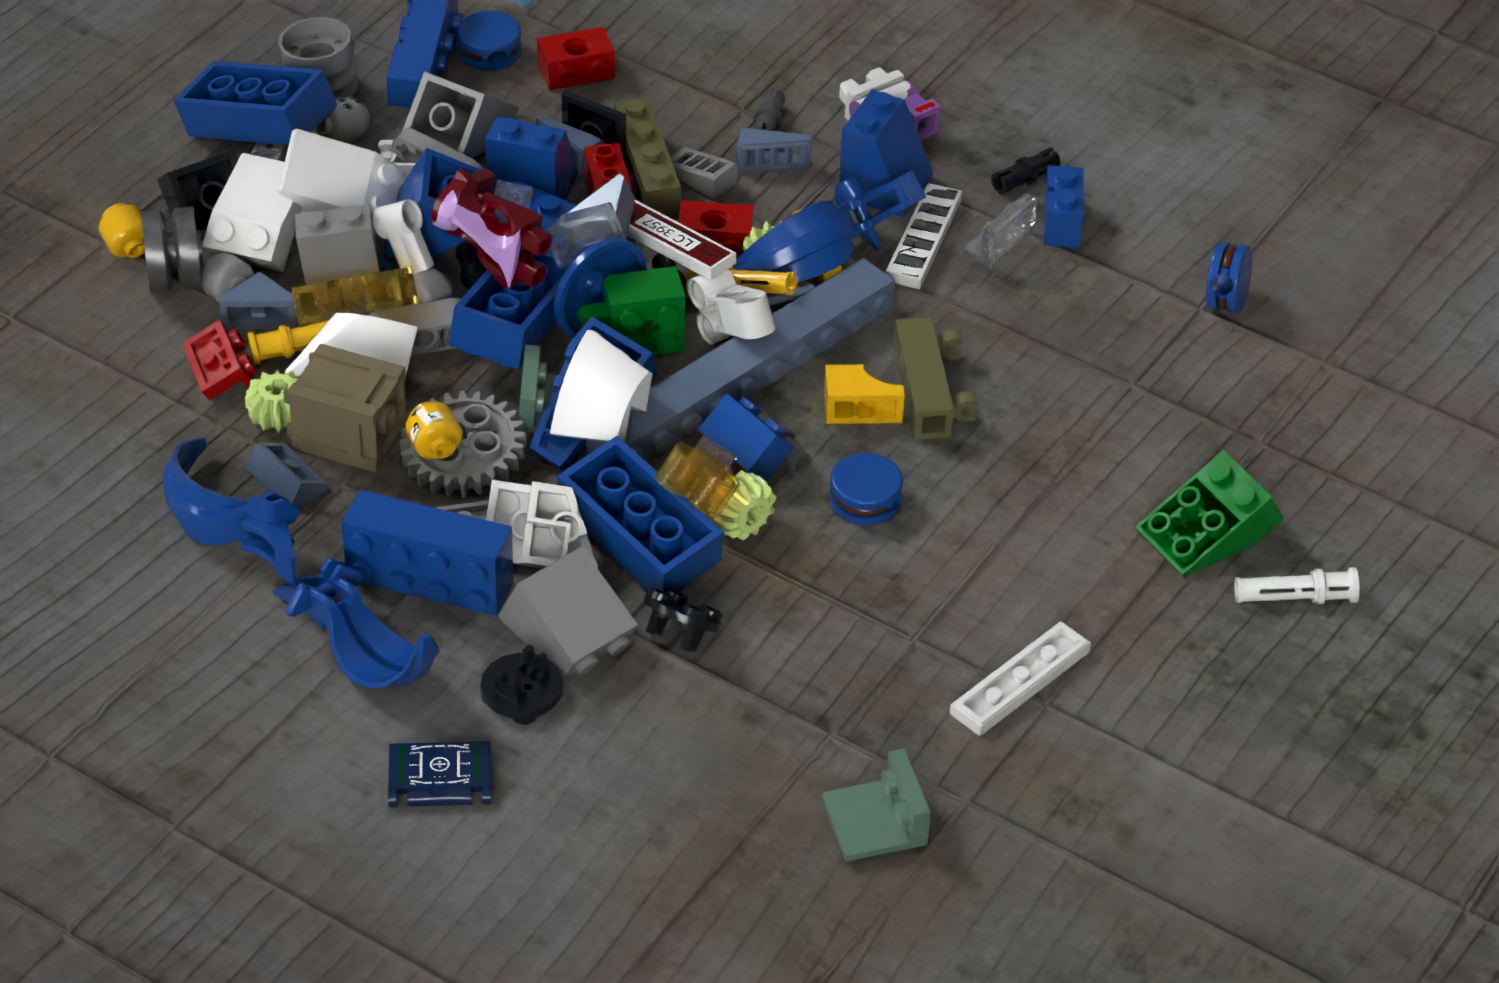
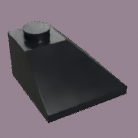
[562,90,626,165]
[157,150,238,239]

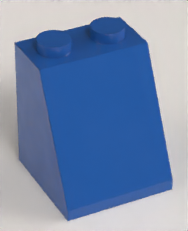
[839,89,933,218]
[485,116,578,200]
[383,148,481,260]

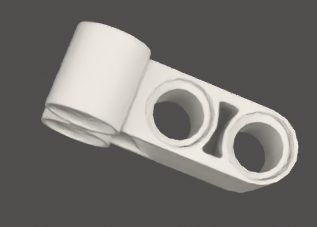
[687,269,776,345]

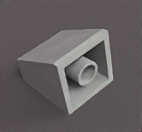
[402,71,519,158]
[295,204,384,305]
[498,547,638,679]

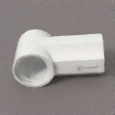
[373,199,434,277]

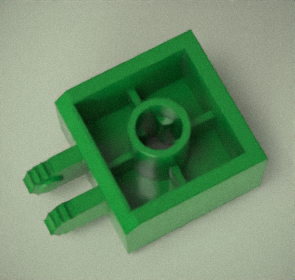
[577,266,685,356]

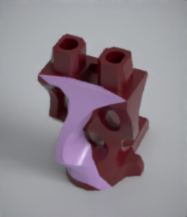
[431,168,553,289]

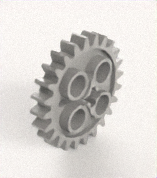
[399,391,527,498]

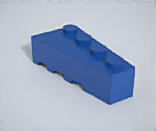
[386,0,463,108]

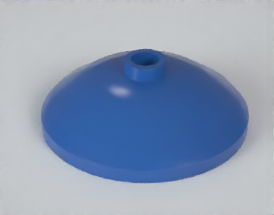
[554,238,647,339]

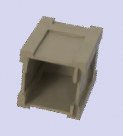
[283,343,408,473]

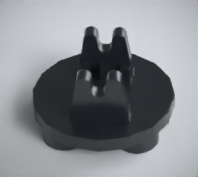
[643,587,723,652]
[480,645,563,725]

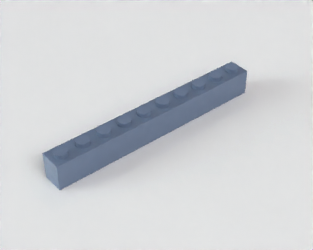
[586,258,895,461]

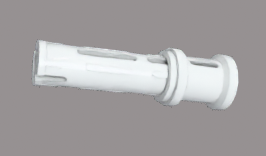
[1234,567,1360,604]

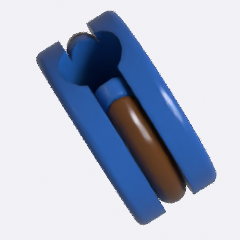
[457,11,521,71]
[1206,242,1252,313]
[829,453,903,525]

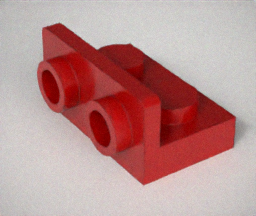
[182,319,257,401]

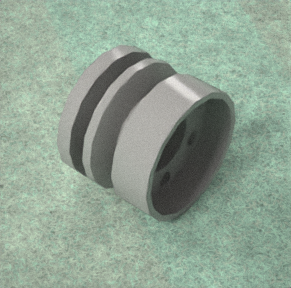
[278,17,359,99]

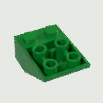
[1135,450,1284,578]

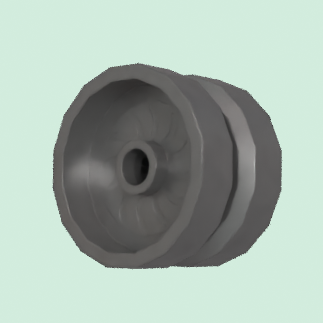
[141,207,204,293]

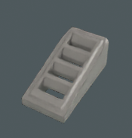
[670,147,738,200]

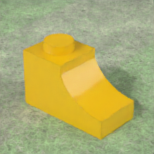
[824,364,905,424]

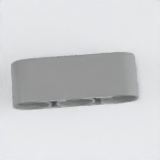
[368,298,461,356]

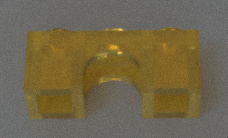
[292,266,419,325]

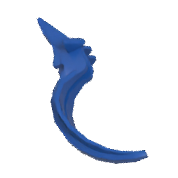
[732,170,926,284]
[163,437,300,586]
[273,558,440,688]

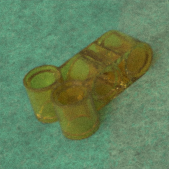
[655,435,740,518]

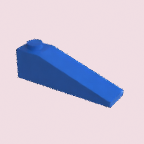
[529,317,657,470]

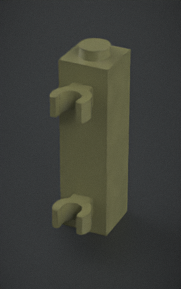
[893,317,978,440]

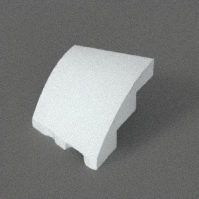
[284,313,418,382]
[550,330,653,442]
[486,480,598,568]

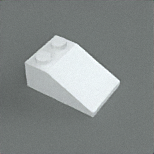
[278,129,403,236]
[202,153,302,273]

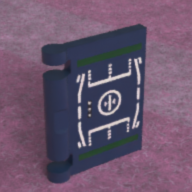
[388,741,491,807]

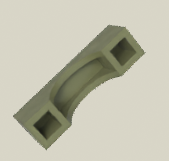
[614,98,681,221]

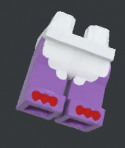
[839,67,941,140]

